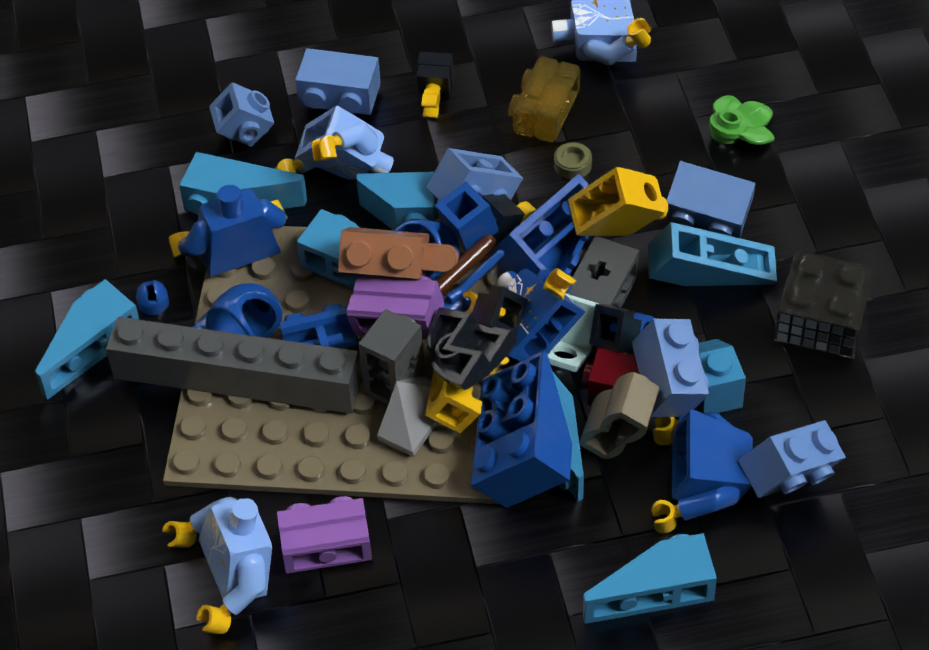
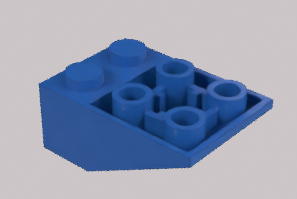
[471,351,572,508]

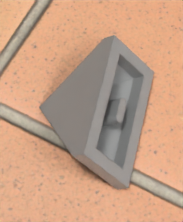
[377,376,438,457]

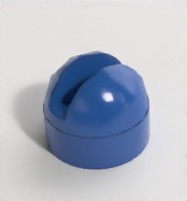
[136,280,169,315]

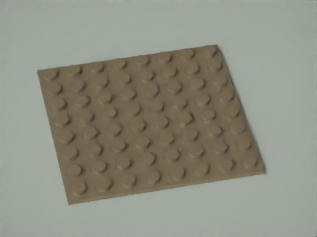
[163,226,513,504]

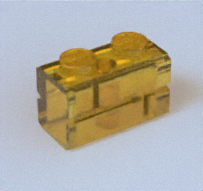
[509,56,580,143]

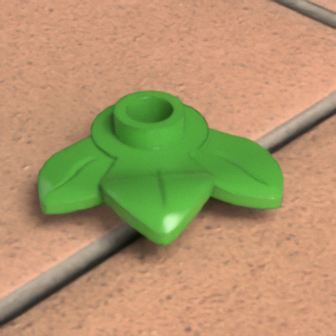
[709,95,775,145]

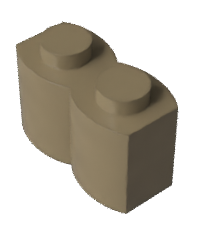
[579,372,660,459]

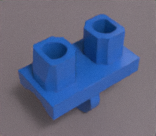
[279,303,359,349]

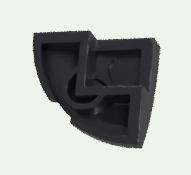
[427,307,517,390]

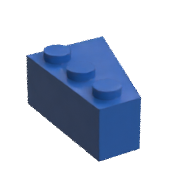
[488,174,590,274]

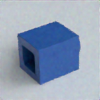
[435,181,499,252]

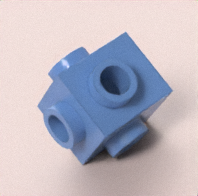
[209,82,274,147]

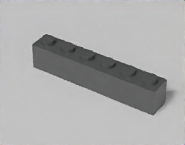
[106,317,362,413]

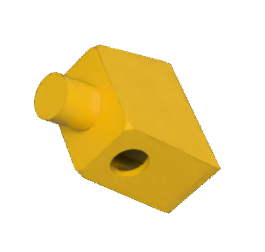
[568,167,668,236]

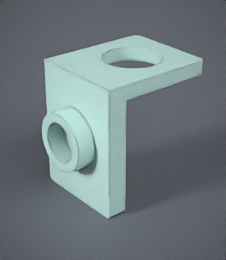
[548,294,599,372]

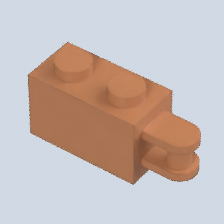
[338,227,459,279]

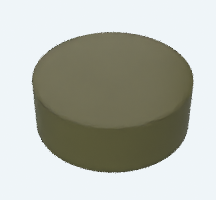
[554,142,592,180]

